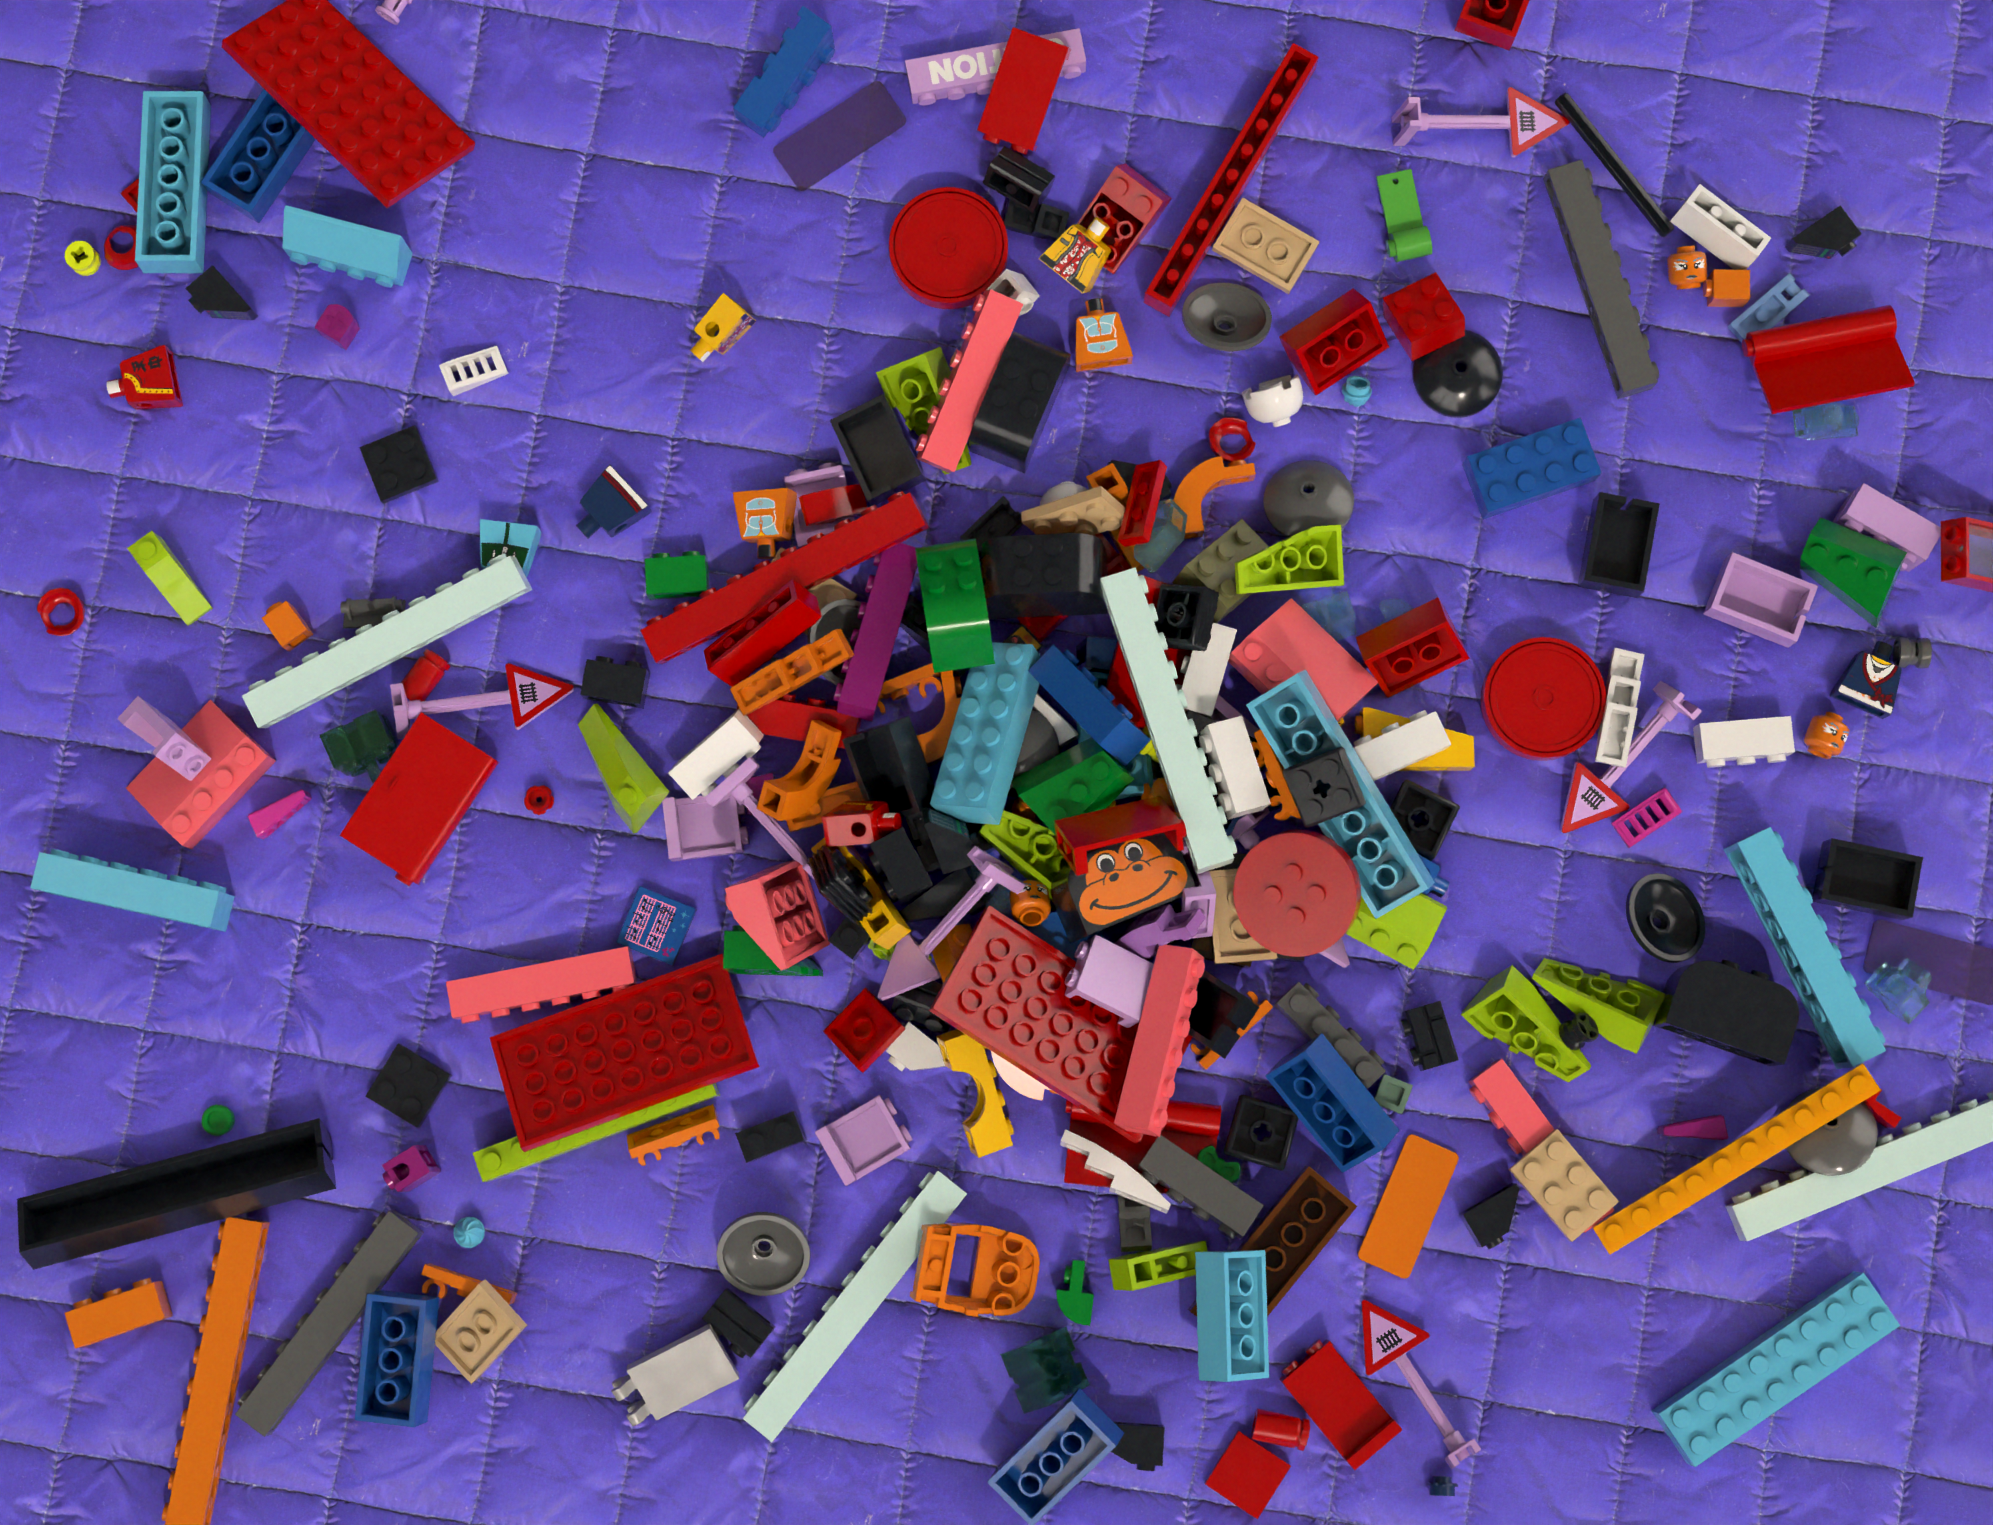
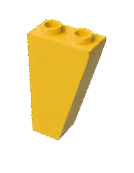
[1355,707,1475,771]

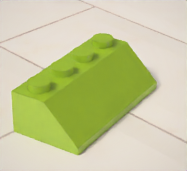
[1346,893,1447,970]

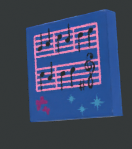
[616,886,697,966]

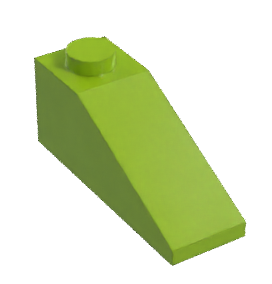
[127,531,213,626]
[1108,1241,1207,1291]

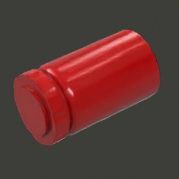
[400,648,451,702]
[1251,1408,1310,1451]

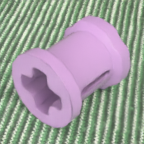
[375,0,413,25]

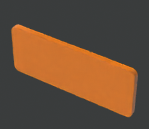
[1358,1134,1459,1279]

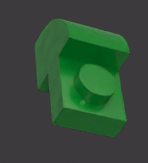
[1056,1259,1094,1326]

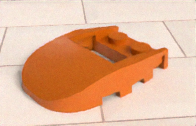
[909,1222,1040,1317]

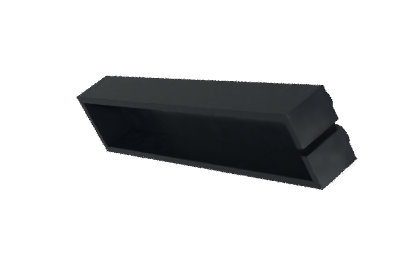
[17,1118,336,1270]

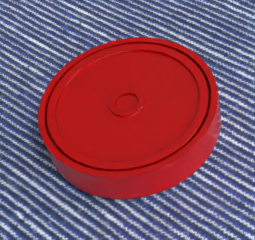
[889,187,1008,309]
[1481,637,1606,761]
[1233,829,1361,957]

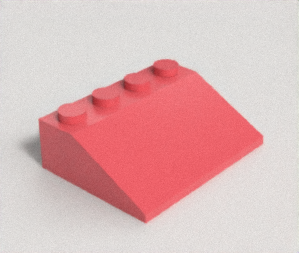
[1228,598,1378,722]
[126,700,276,849]
[725,860,830,971]

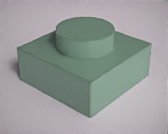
[1374,1074,1413,1114]

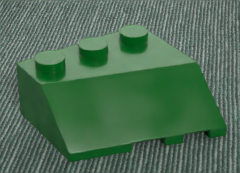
[1800,517,1907,628]
[1011,737,1135,835]
[723,925,823,977]

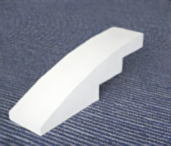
[1595,648,1645,768]
[1060,1129,1171,1214]

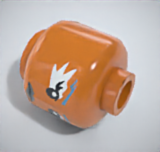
[1667,245,1707,290]
[1804,712,1850,759]
[1009,880,1051,926]

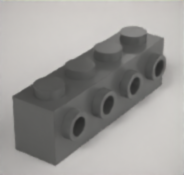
[1274,982,1386,1089]
[1137,1135,1264,1240]

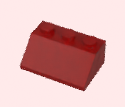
[1279,288,1389,395]
[1356,597,1470,698]

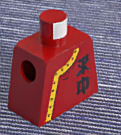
[107,345,183,409]
[822,801,902,847]

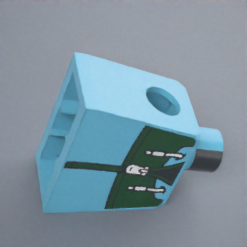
[480,519,542,577]

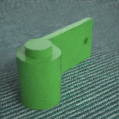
[1376,169,1432,262]

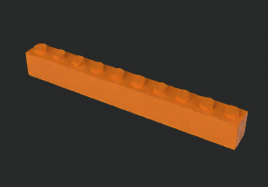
[162,1216,270,1525]

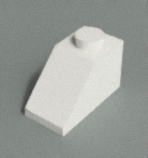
[886,1022,946,1071]

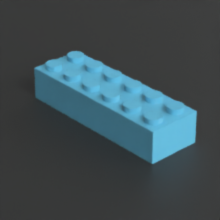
[135,91,211,273]
[930,642,1041,825]
[30,849,235,932]

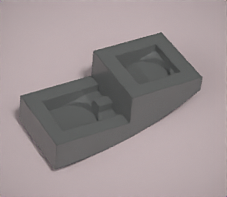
[1118,1195,1152,1252]

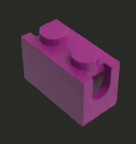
[382,1145,441,1192]

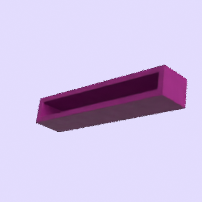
[833,543,918,722]

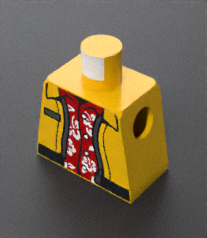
[1039,217,1111,293]
[690,293,756,362]

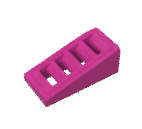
[1611,787,1682,848]
[247,789,312,840]

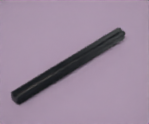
[1555,93,1674,237]

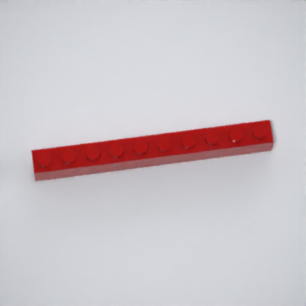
[1143,43,1319,317]
[640,491,930,664]

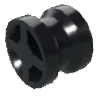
[1559,1012,1599,1051]

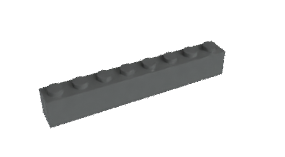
[1543,160,1659,399]
[235,1210,424,1437]

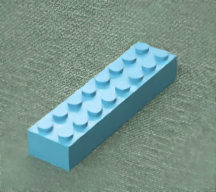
[1246,670,1435,919]
[1724,827,1886,1069]
[1652,1271,1900,1467]

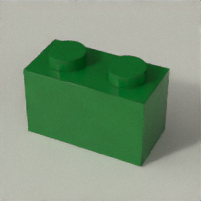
[645,551,709,600]

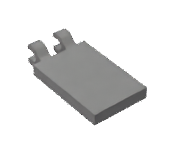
[611,1323,739,1426]

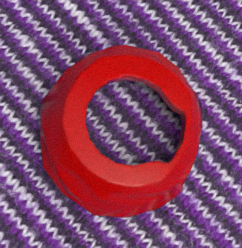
[103,225,138,270]
[1209,417,1256,462]
[37,588,85,636]

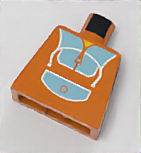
[1075,298,1133,372]
[733,488,797,559]

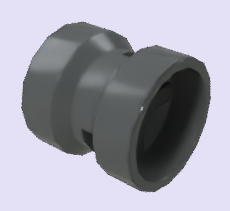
[1893,637,1932,668]

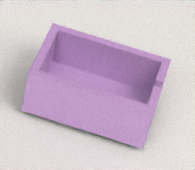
[1833,483,1941,572]
[1703,552,1818,648]

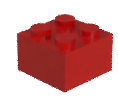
[1454,0,1530,51]
[1383,272,1465,361]

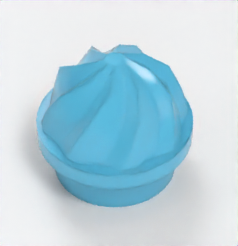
[1342,376,1372,407]
[453,1217,485,1248]

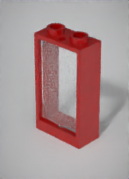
[1941,517,1993,593]

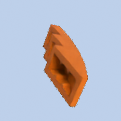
[730,628,855,716]

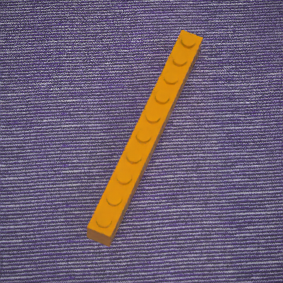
[1593,1063,1881,1255]

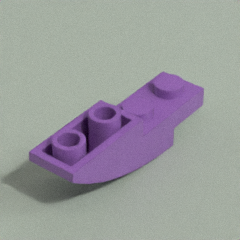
[1114,904,1205,960]

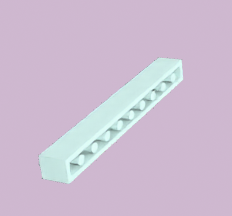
[242,554,533,728]
[1100,567,1237,874]
[1725,1091,1993,1241]
[743,1170,968,1442]

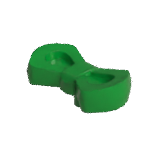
[1197,1145,1241,1183]

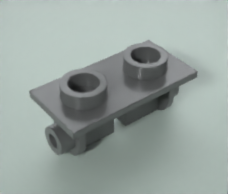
[340,596,406,628]

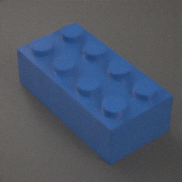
[201,89,316,224]
[1462,417,1602,520]
[1265,1033,1400,1173]
[355,1290,440,1427]
[987,1388,1124,1525]

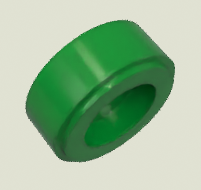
[202,1105,235,1136]

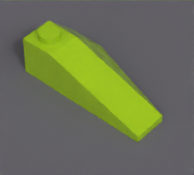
[876,346,972,475]
[1235,525,1344,594]
[578,703,669,834]
[978,810,1068,902]
[1532,958,1665,1054]
[1461,965,1591,1082]

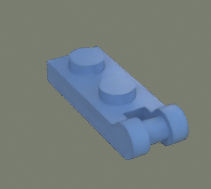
[1728,273,1810,343]

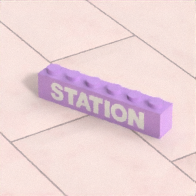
[905,28,1086,106]

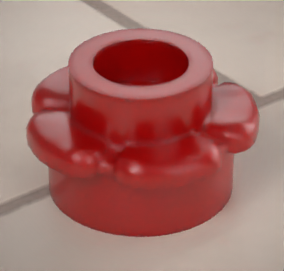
[524,785,554,815]

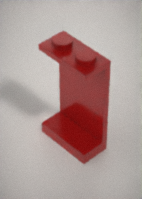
[977,27,1071,155]
[1054,796,1186,876]
[1279,1339,1402,1470]

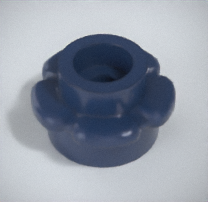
[1427,1476,1458,1496]

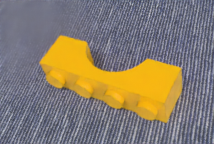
[811,837,911,950]
[936,1029,1014,1158]

